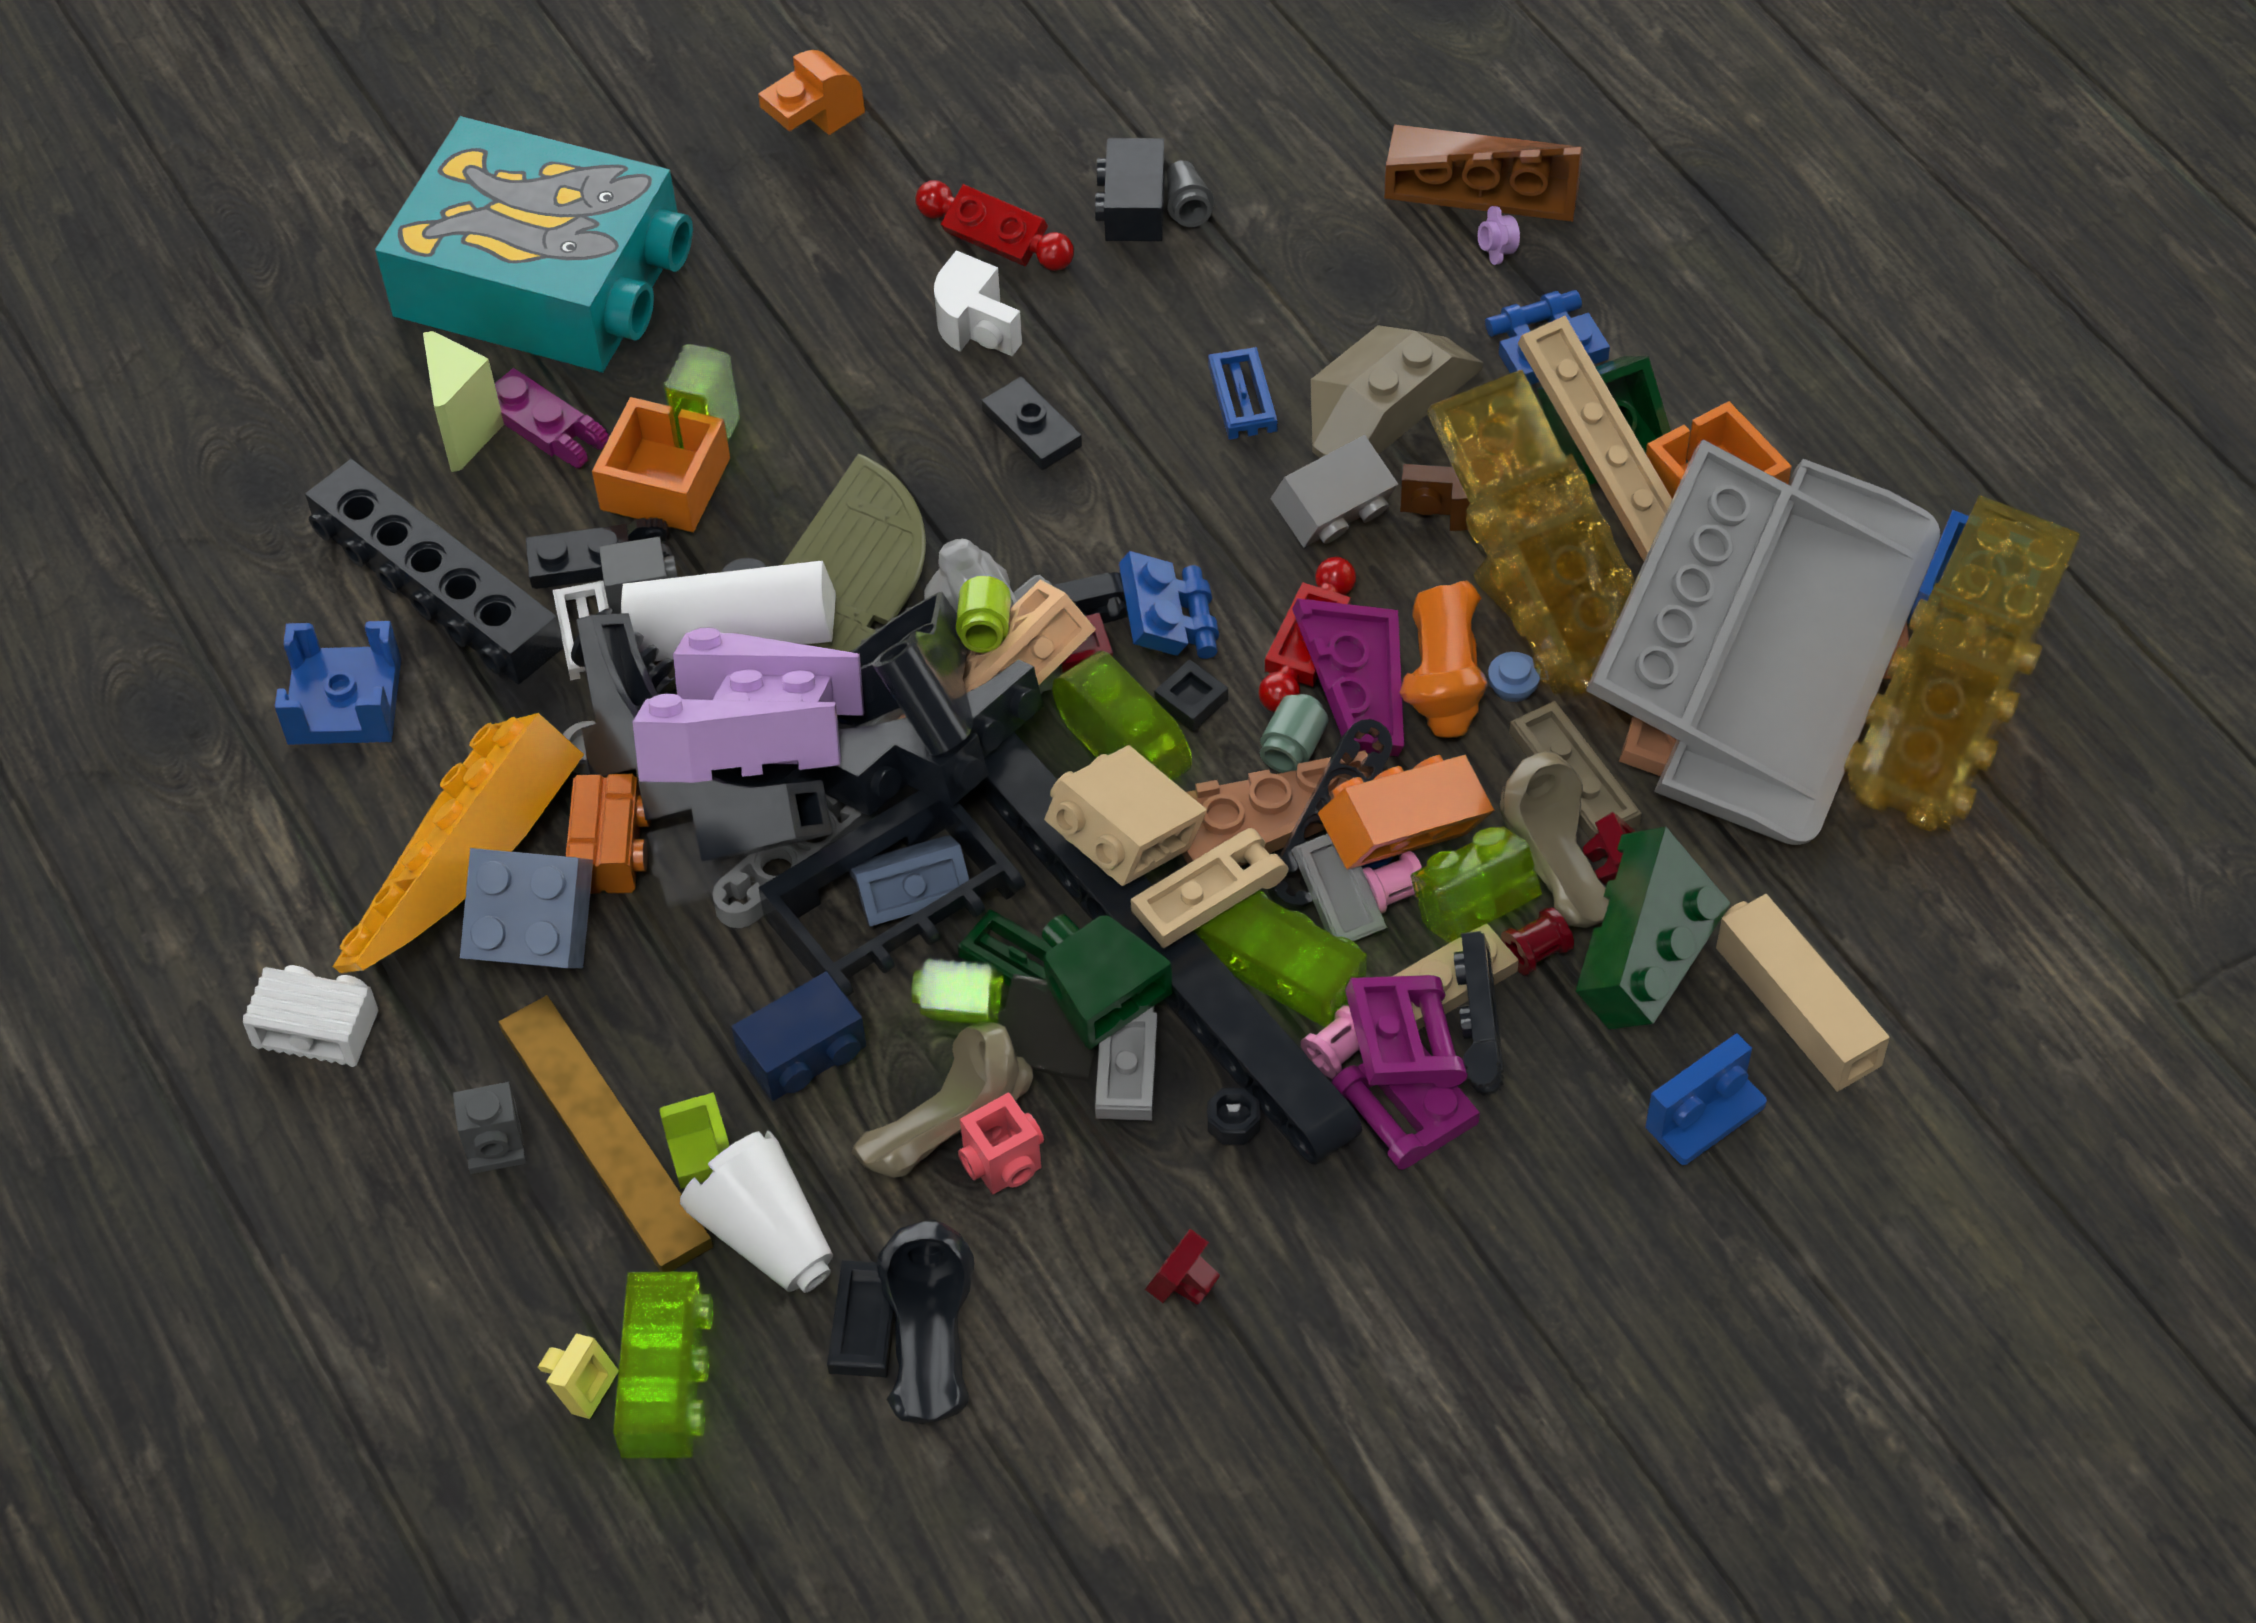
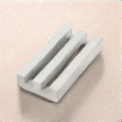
[553,581,609,680]

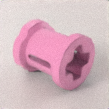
[1362,851,1428,914]
[1301,1005,1360,1079]

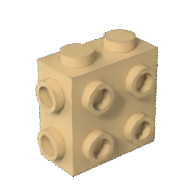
[1044,745,1207,886]

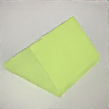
[423,331,504,472]

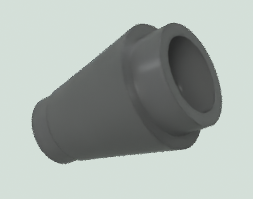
[1167,160,1214,227]

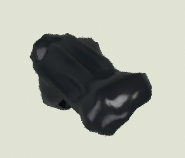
[877,1220,975,1425]

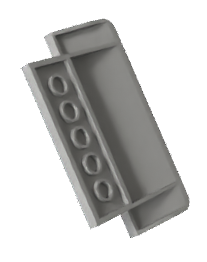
[1586,439,1940,845]

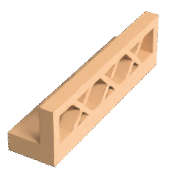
[898,579,1096,719]

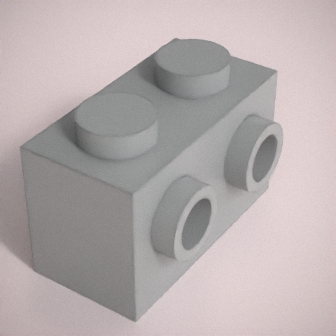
[1270,435,1398,548]

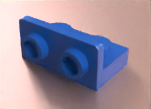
[1645,1033,1767,1165]

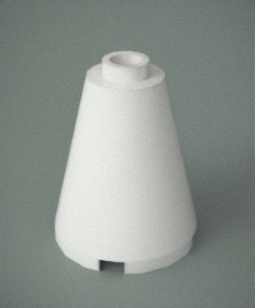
[680,1131,833,1293]

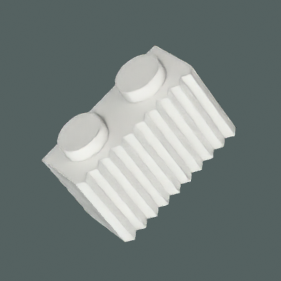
[243,965,378,1067]

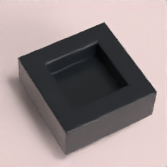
[1154,660,1228,731]

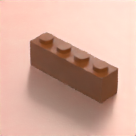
[1384,124,1584,222]

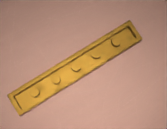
[498,995,713,1276]

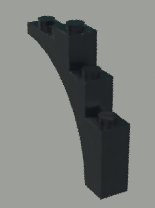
[576,613,833,862]
[731,659,1044,816]

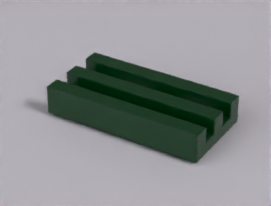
[958,909,1053,1009]

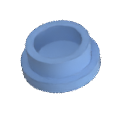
[1488,652,1541,702]

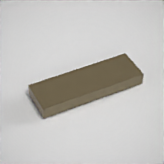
[1509,701,1642,840]

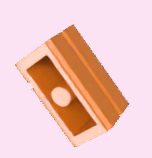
[566,774,651,894]

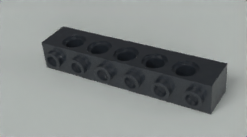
[305,459,564,685]

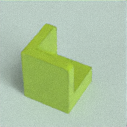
[659,1092,729,1189]

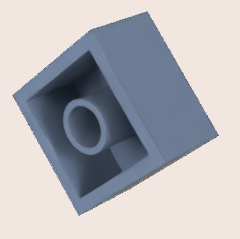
[460,848,593,968]

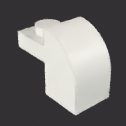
[934,250,1022,356]

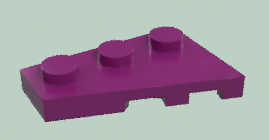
[1292,598,1404,756]

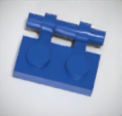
[1485,290,1610,389]
[1119,551,1219,659]

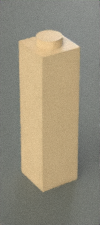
[1716,894,1890,1092]

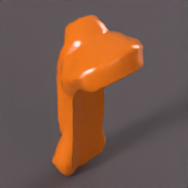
[1399,580,1488,738]

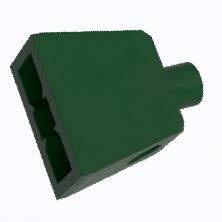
[1042,914,1172,1050]

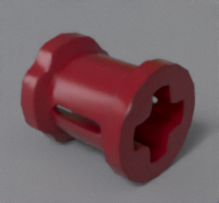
[1500,907,1574,975]

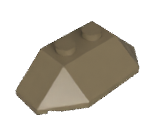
[1310,325,1483,458]

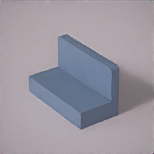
[849,835,969,926]

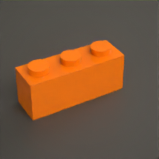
[1318,755,1495,870]

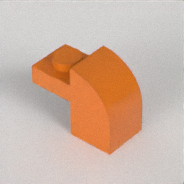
[758,50,865,135]

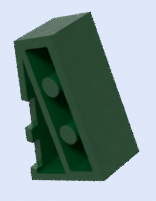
[1576,826,1731,1029]

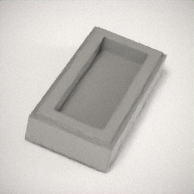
[1292,834,1387,950]

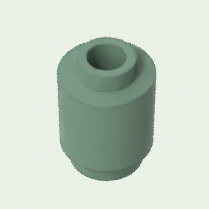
[1260,694,1329,773]

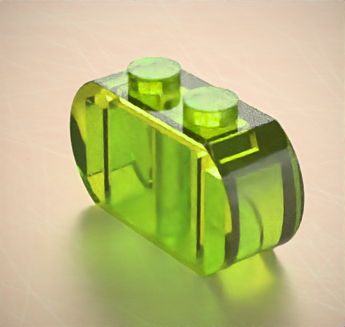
[1052,651,1192,781]

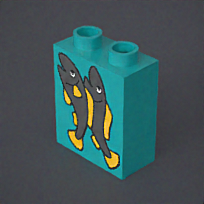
[375,116,693,373]

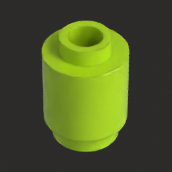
[956,576,1011,653]

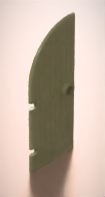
[782,454,926,652]

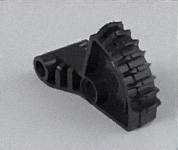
[837,592,973,755]

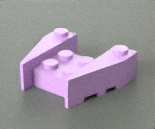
[633,628,865,783]

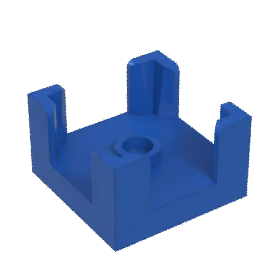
[275,621,401,745]

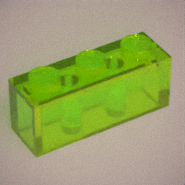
[1194,890,1367,1027]
[613,1272,713,1458]

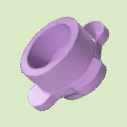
[1478,206,1520,265]

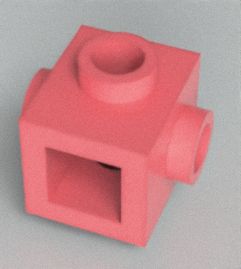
[958,1092,1044,1195]

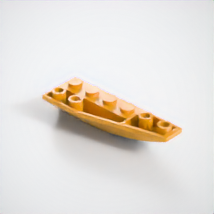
[333,713,584,973]

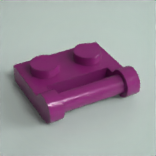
[1345,975,1467,1088]
[1331,1045,1480,1170]

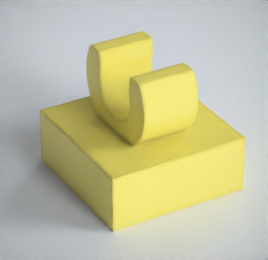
[538,1333,619,1419]

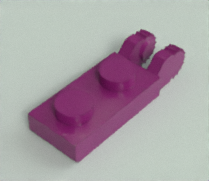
[494,368,609,468]

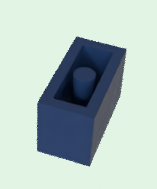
[732,971,866,1102]

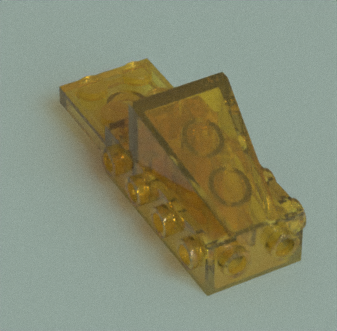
[1426,369,1635,695]
[1844,495,2080,831]

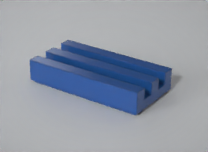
[1208,347,1277,439]

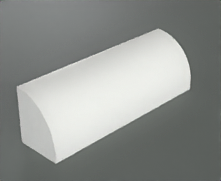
[621,561,836,661]

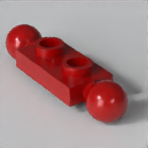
[915,180,1074,271]
[1258,557,1356,713]

